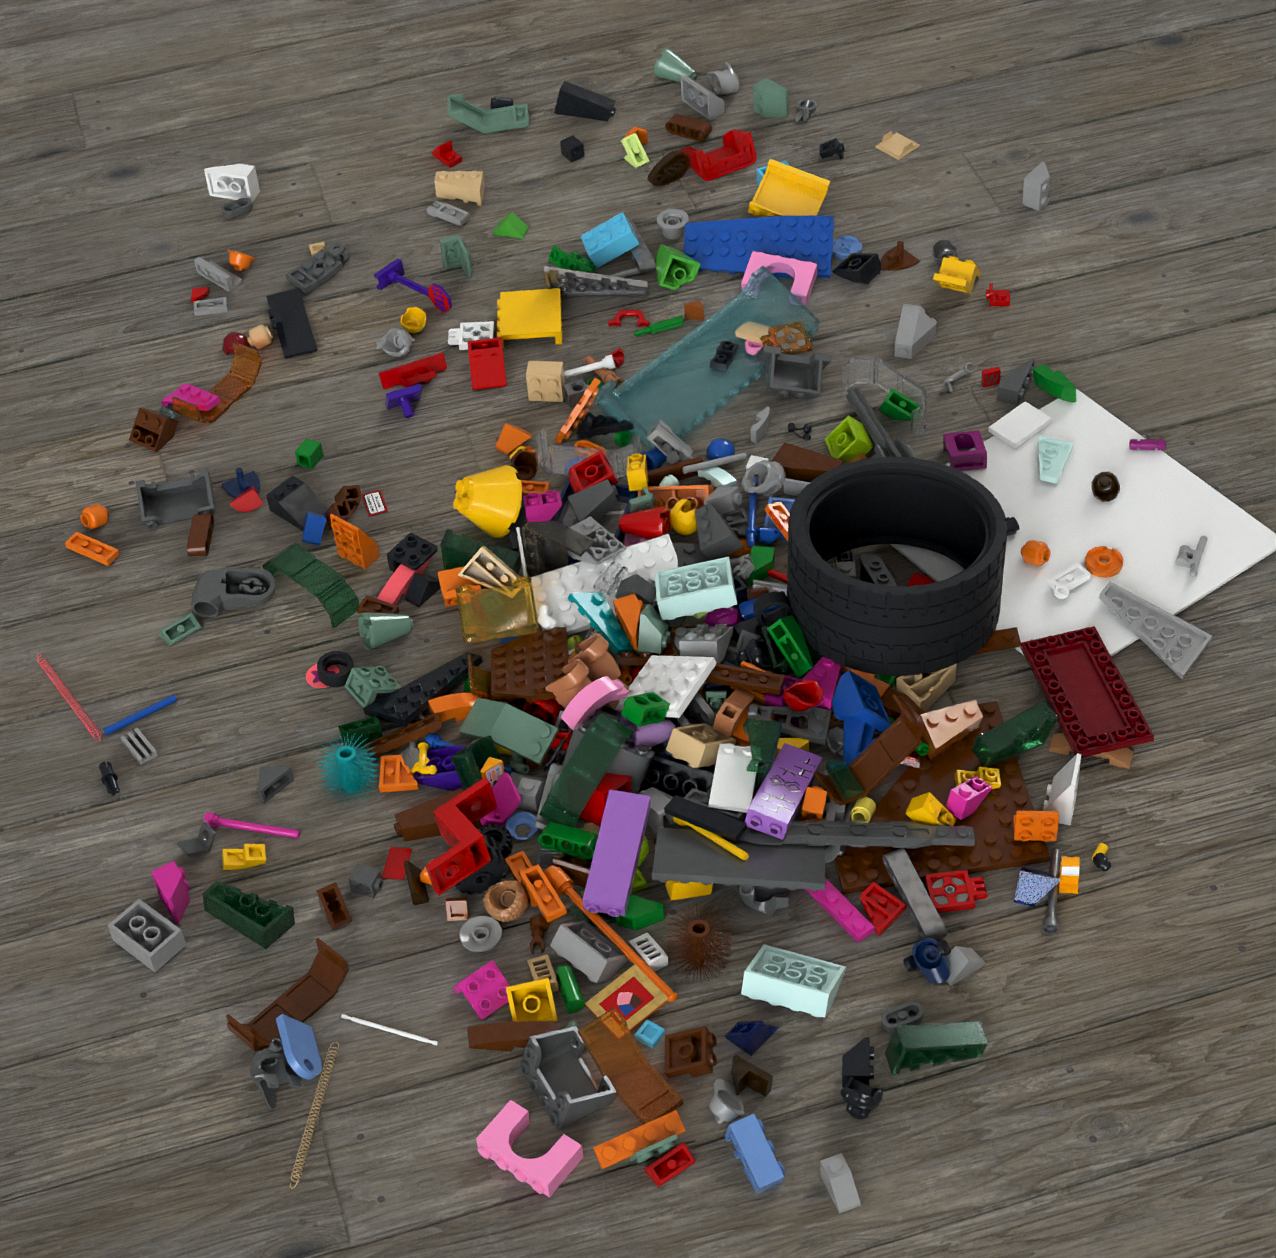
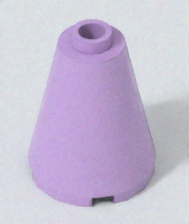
[618,716,676,748]

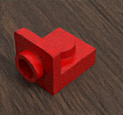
[986,283,1010,306]

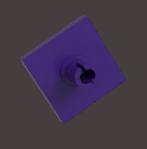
[385,384,422,418]

